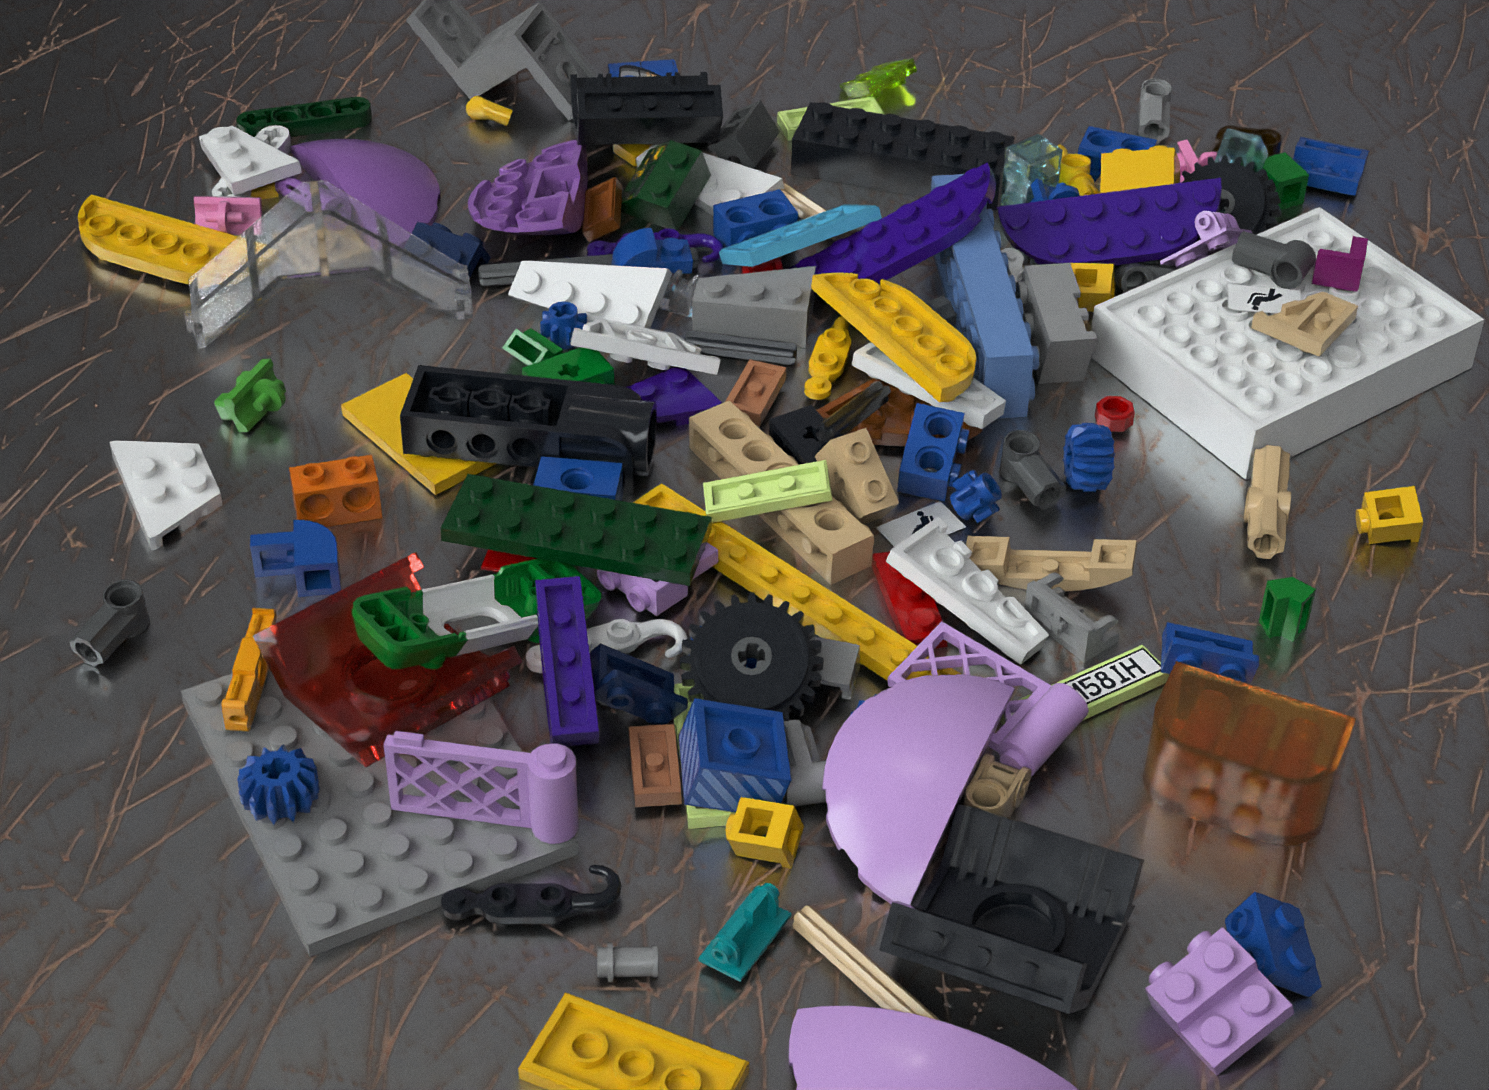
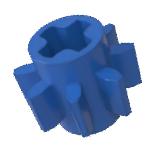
[540,302,587,350]
[950,469,1002,523]

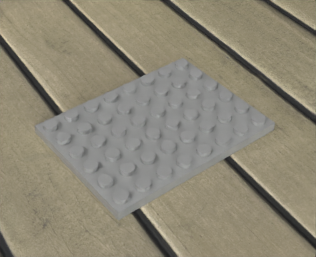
[181,627,579,957]

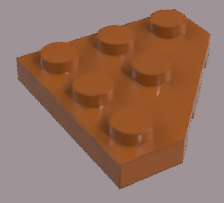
[817,378,982,446]

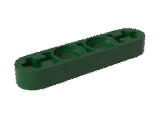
[236,97,372,137]

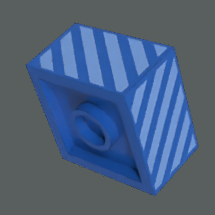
[679,698,791,812]

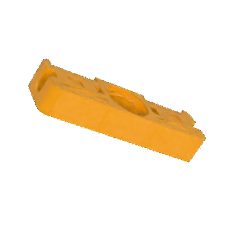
[222,607,279,732]

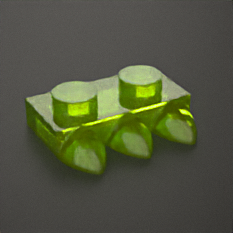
[839,59,917,99]

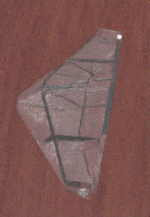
[185,180,473,348]

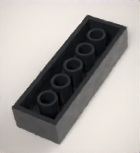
[791,102,1015,211]

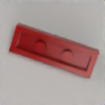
[872,551,948,649]

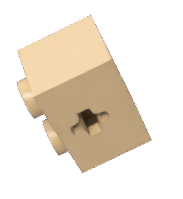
[815,428,899,524]

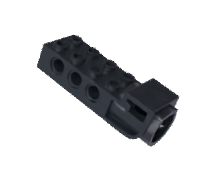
[400,365,657,494]

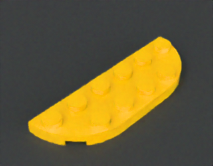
[78,194,279,289]
[811,273,976,403]

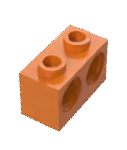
[289,454,382,527]

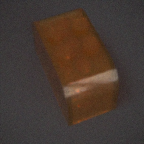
[1143,661,1357,846]

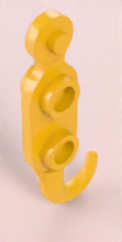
[804,315,851,400]

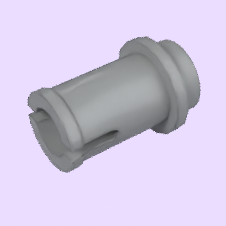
[597,942,658,982]

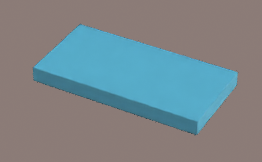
[719,204,882,267]

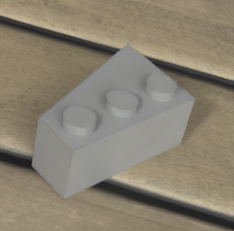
[1015,263,1097,384]
[692,266,816,348]

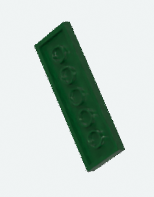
[440,474,712,586]

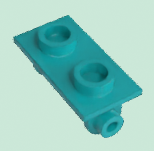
[698,883,792,982]

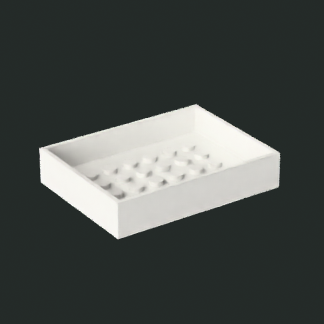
[1091,207,1485,480]

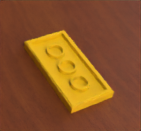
[341,373,497,495]
[518,992,749,1090]

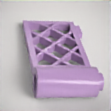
[888,621,1088,776]
[384,731,579,844]

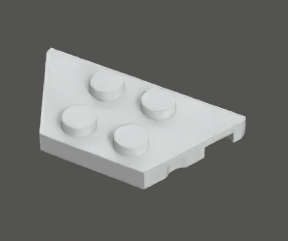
[570,318,721,375]
[109,440,223,551]

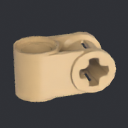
[964,753,1031,818]

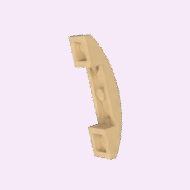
[966,536,1137,592]

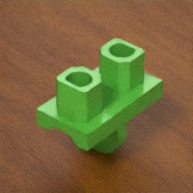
[214,359,286,432]

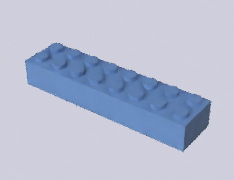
[931,174,1039,419]

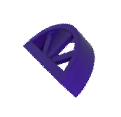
[535,576,599,747]

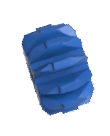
[1062,423,1115,492]
[237,744,320,825]

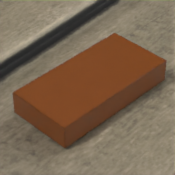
[582,177,623,242]

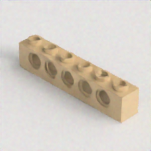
[689,400,874,585]

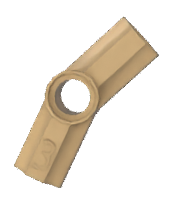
[1244,445,1291,559]

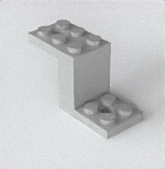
[406,0,598,121]

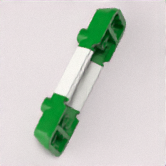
[352,559,602,669]

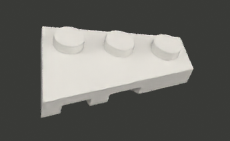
[198,126,302,196]

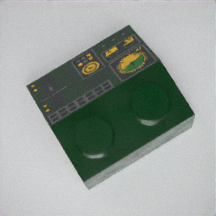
[621,140,711,231]

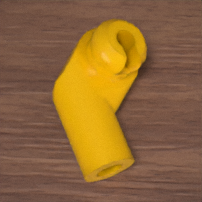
[466,96,513,126]

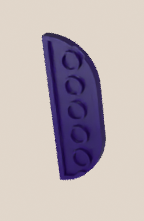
[789,162,996,296]
[997,178,1222,265]

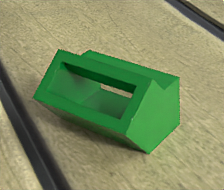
[502,328,563,366]
[1259,577,1316,642]

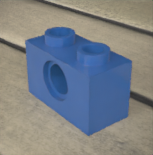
[534,456,623,501]

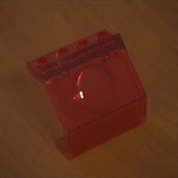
[252,552,522,768]

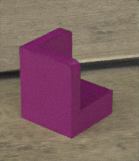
[1311,236,1368,292]

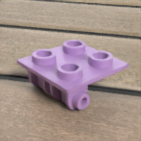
[1160,211,1252,268]

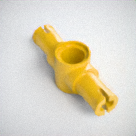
[1045,145,1100,196]

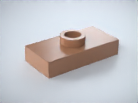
[725,359,786,426]
[629,724,682,807]

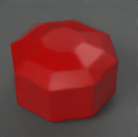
[1095,396,1135,432]

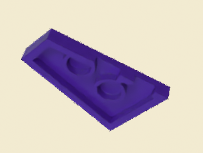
[627,367,723,426]

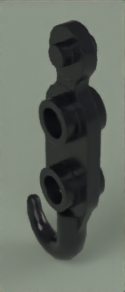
[441,865,622,924]

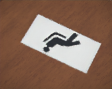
[1227,284,1302,314]
[876,501,966,547]

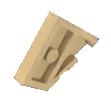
[1251,292,1358,357]

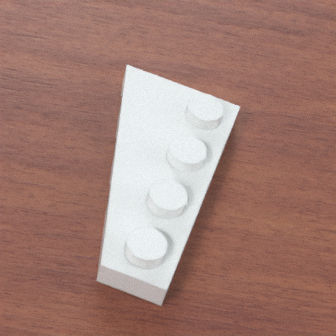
[635,143,784,216]
[508,260,672,328]
[852,342,1006,429]
[886,516,1049,665]

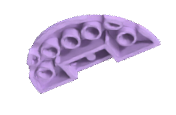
[822,674,1015,905]
[789,1006,1079,1090]

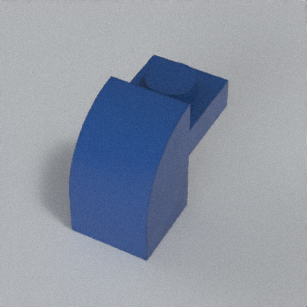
[611,227,693,274]
[250,520,341,597]

